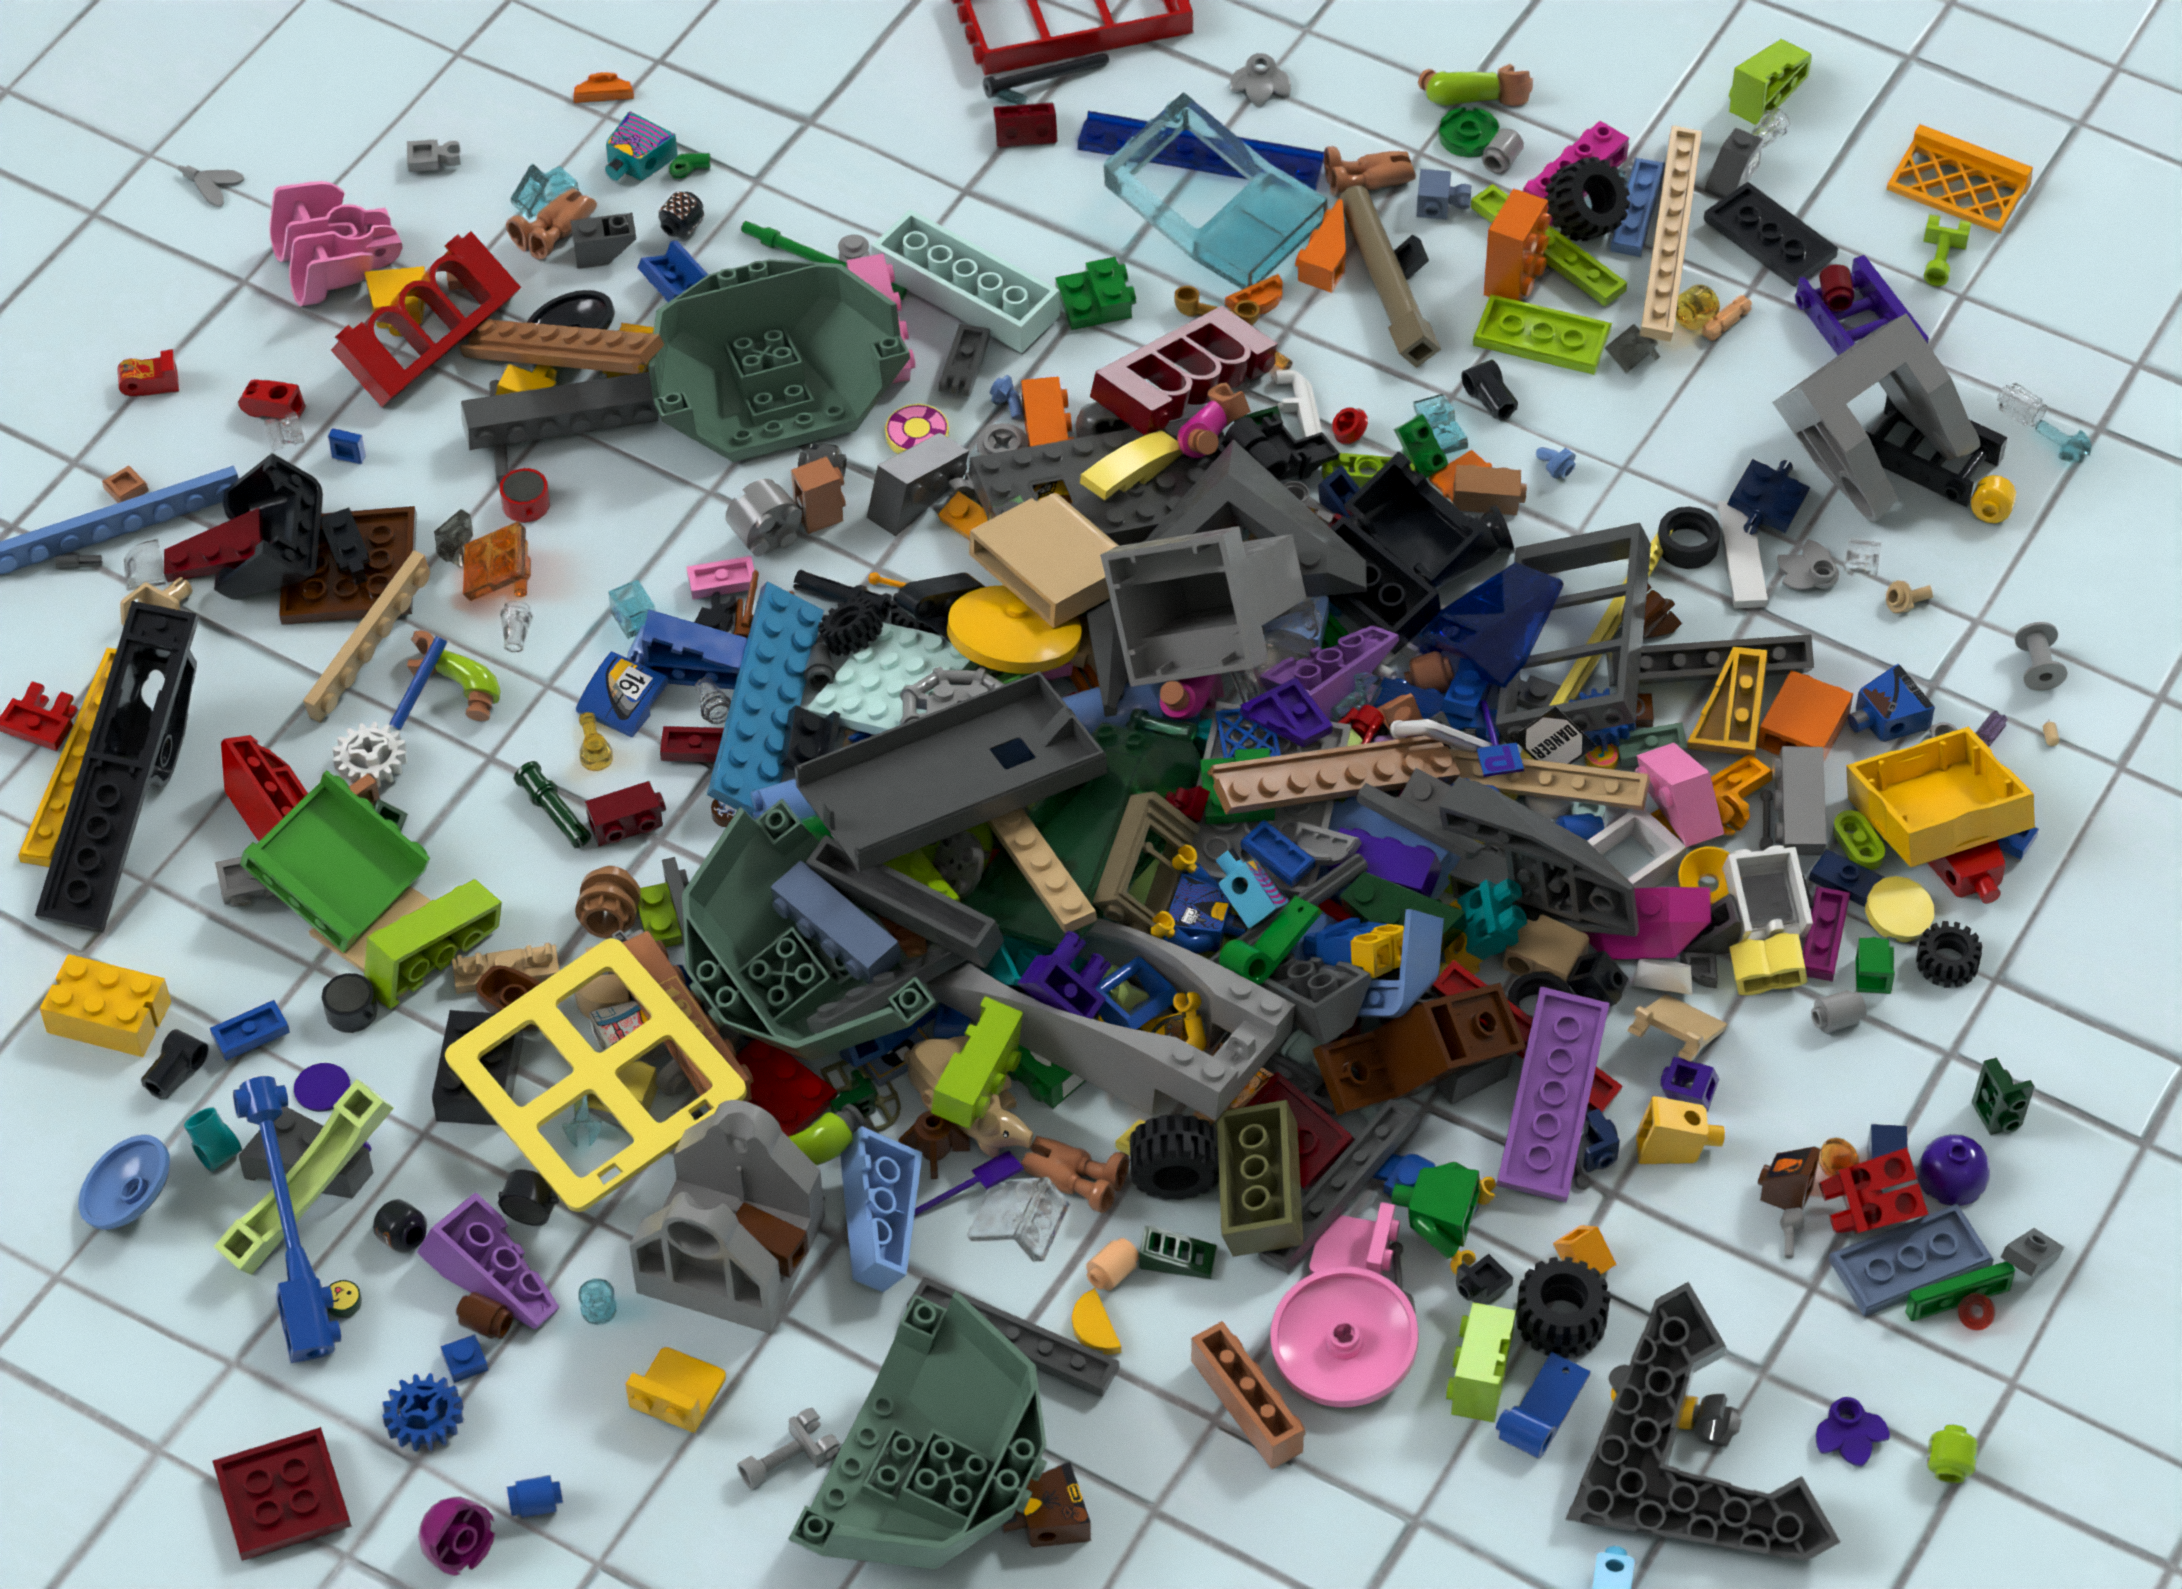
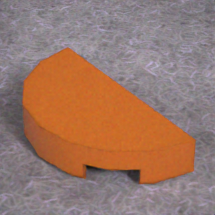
[573,72,634,103]
[1225,274,1283,315]

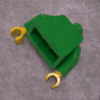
[1391,1162,1496,1275]

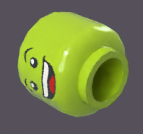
[1927,1424,1978,1483]

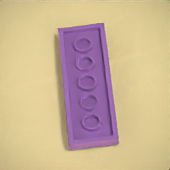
[1496,986,1610,1203]

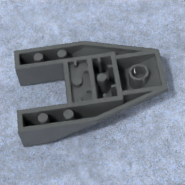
[1439,777,1639,936]

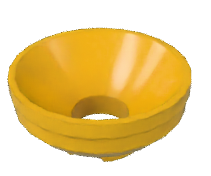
[1678,846,1730,905]

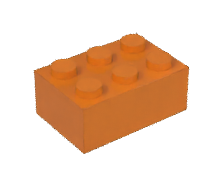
[1483,188,1551,301]

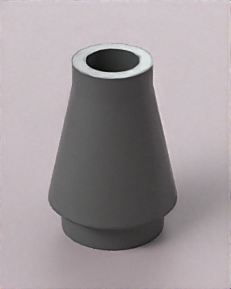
[803,643,836,692]

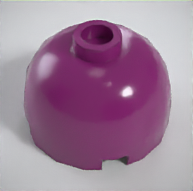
[418,1496,495,1576]

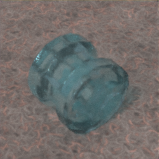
[578,1278,617,1325]

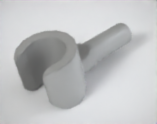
[1780,1207,1804,1259]

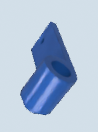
[1496,1352,1591,1459]

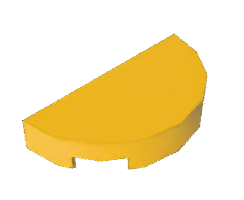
[1072,1288,1122,1355]

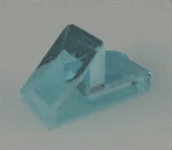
[510,164,579,219]

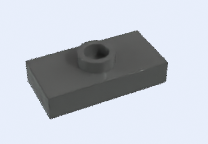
[2001,1228,2064,1277]

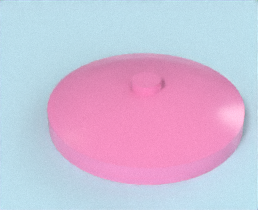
[1270,1266,1419,1407]

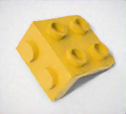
[625,1347,726,1433]

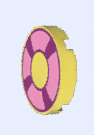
[885,404,949,454]

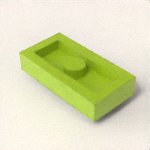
[637,882,683,948]

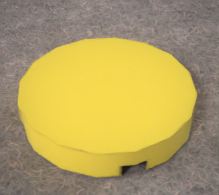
[1865,876,1934,943]

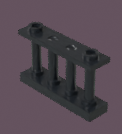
[1864,395,2008,507]

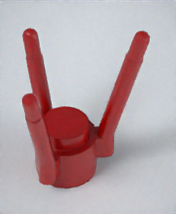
[1337,705,1385,744]

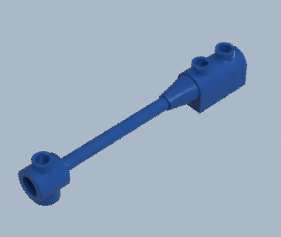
[233,1076,341,1364]

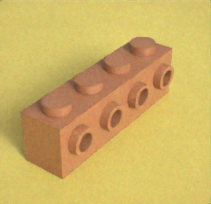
[1191,1321,1306,1469]

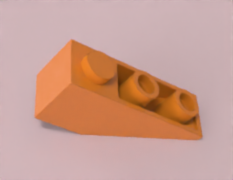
[1295,199,1346,293]

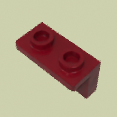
[993,102,1058,147]

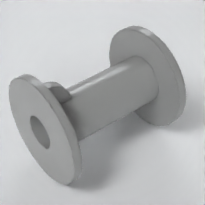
[2014,622,2068,690]

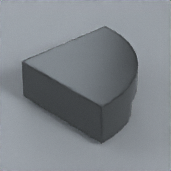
[1680,952,1718,988]

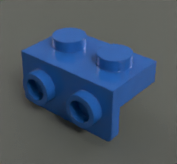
[637,241,709,302]

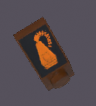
[1757,1146,1821,1212]

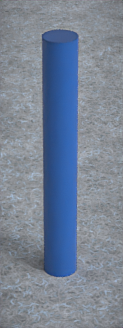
[389,636,448,730]

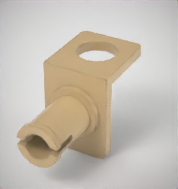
[120,577,193,625]

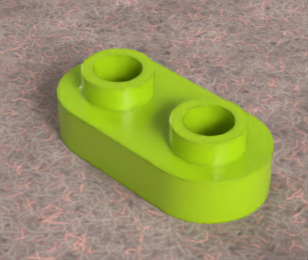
[1833,810,1885,870]

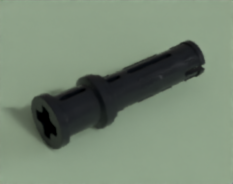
[793,569,893,622]

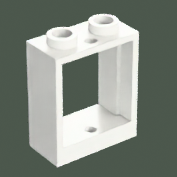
[1587,809,1687,888]

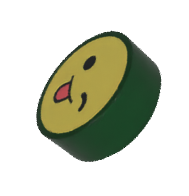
[327,1280,362,1318]

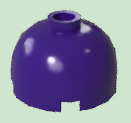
[1917,1134,1990,1206]

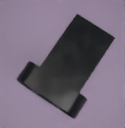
[896,572,989,669]

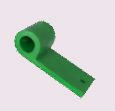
[1219,896,1322,985]

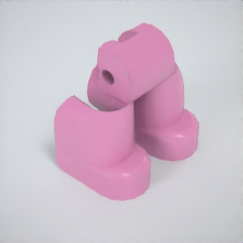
[269,181,402,306]

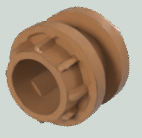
[575,865,641,939]

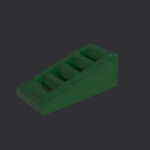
[1139,1226,1217,1279]

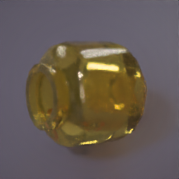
[1675,284,1720,330]

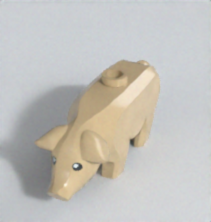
[904,1036,1033,1158]

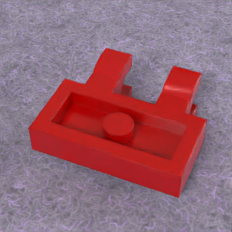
[0,681,78,751]

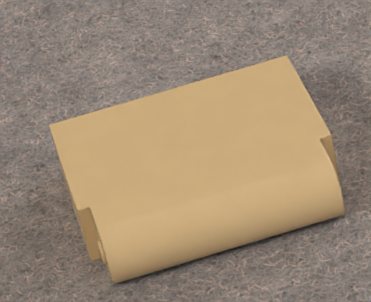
[969,493,1119,628]

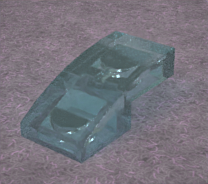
[1413,394,1468,454]

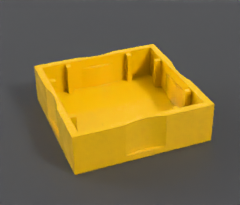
[1846,726,2035,868]

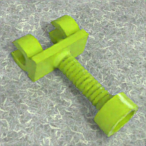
[1923,214,1972,286]

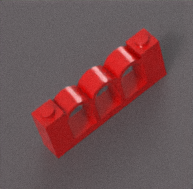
[331,231,522,407]

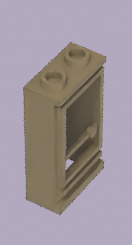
[1092,791,1200,935]

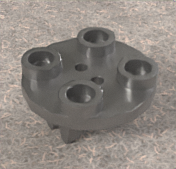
[932,830,991,899]

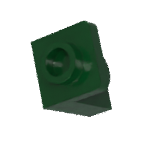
[830,1069,878,1119]

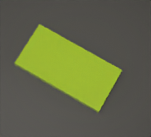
[1473,294,1612,375]

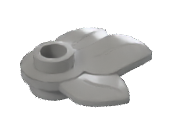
[1230,53,1291,108]
[1777,539,1839,590]

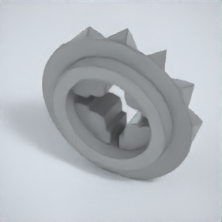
[977,423,1028,455]

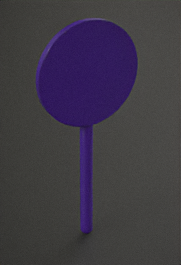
[294,1063,372,1152]

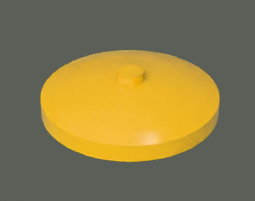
[947,585,1082,674]

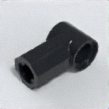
[1461,359,1518,421]
[141,1029,209,1099]

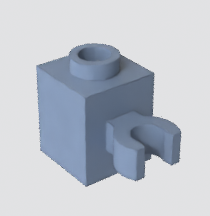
[1416,169,1472,219]

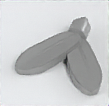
[178,165,244,207]

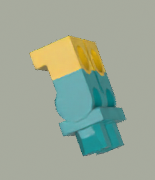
[1444,878,1528,975]

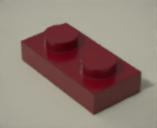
[660,726,724,762]

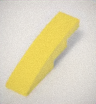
[1080,430,1183,500]

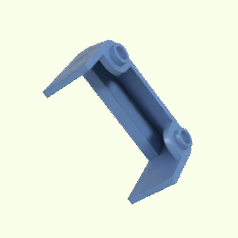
[1292,909,1444,1018]

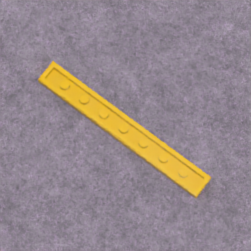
[18,648,117,867]

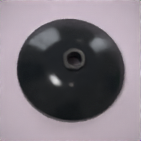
[526,290,615,330]

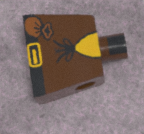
[1001,1462,1091,1548]

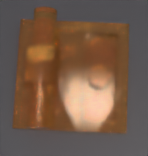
[463,521,531,601]

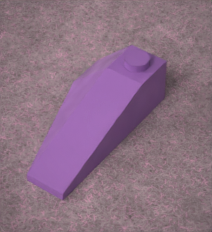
[1260,625,1399,719]
[417,1192,559,1330]

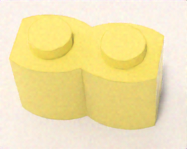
[1729,933,1808,995]

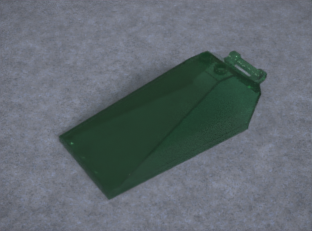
[960,708,1200,949]

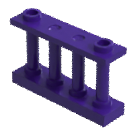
[1795,255,1929,356]

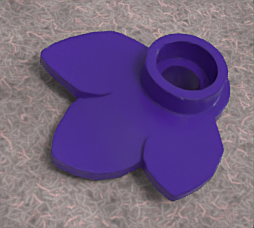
[1816,1397,1890,1466]

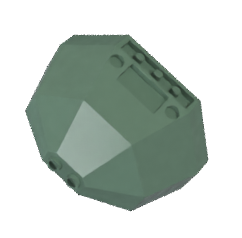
[648,259,910,462]
[682,799,937,1061]
[788,1290,1048,1569]

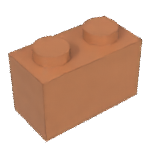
[791,456,846,534]

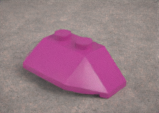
[1581,887,1711,959]

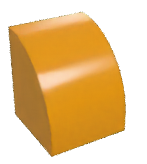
[1553,1225,1617,1275]

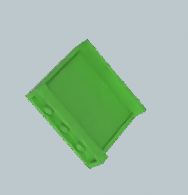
[240,770,430,953]

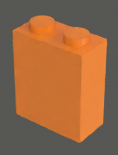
[1757,670,1854,761]

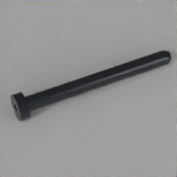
[983,53,1109,98]

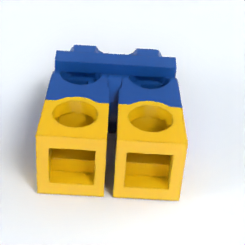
[1303,917,1404,978]

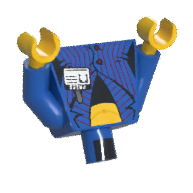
[1151,845,1248,954]

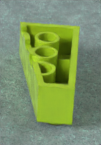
[364,879,502,1010]

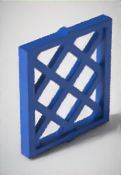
[1215,708,1281,758]

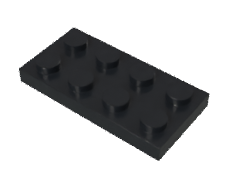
[1704,182,1838,287]

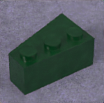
[1340,871,1468,953]

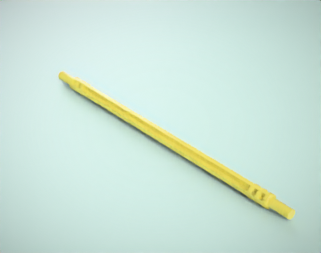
[1473,529,1673,845]

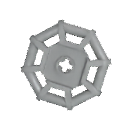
[900,667,1005,725]

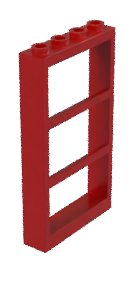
[951,0,1193,76]

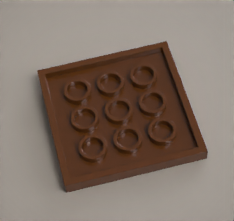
[279,506,417,625]

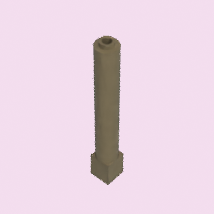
[1339,186,1441,368]

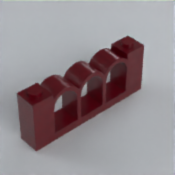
[1090,306,1278,435]

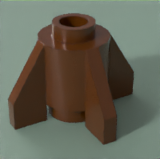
[1621,584,1682,639]
[898,1110,970,1179]

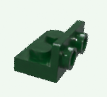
[1971,1057,2035,1135]

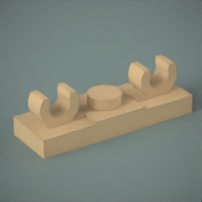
[452,942,559,994]

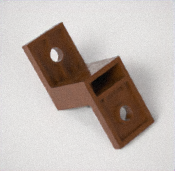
[1312,983,1526,1116]

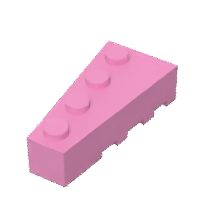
[846,253,915,384]

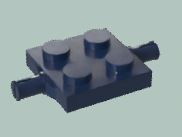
[1727,459,1811,535]

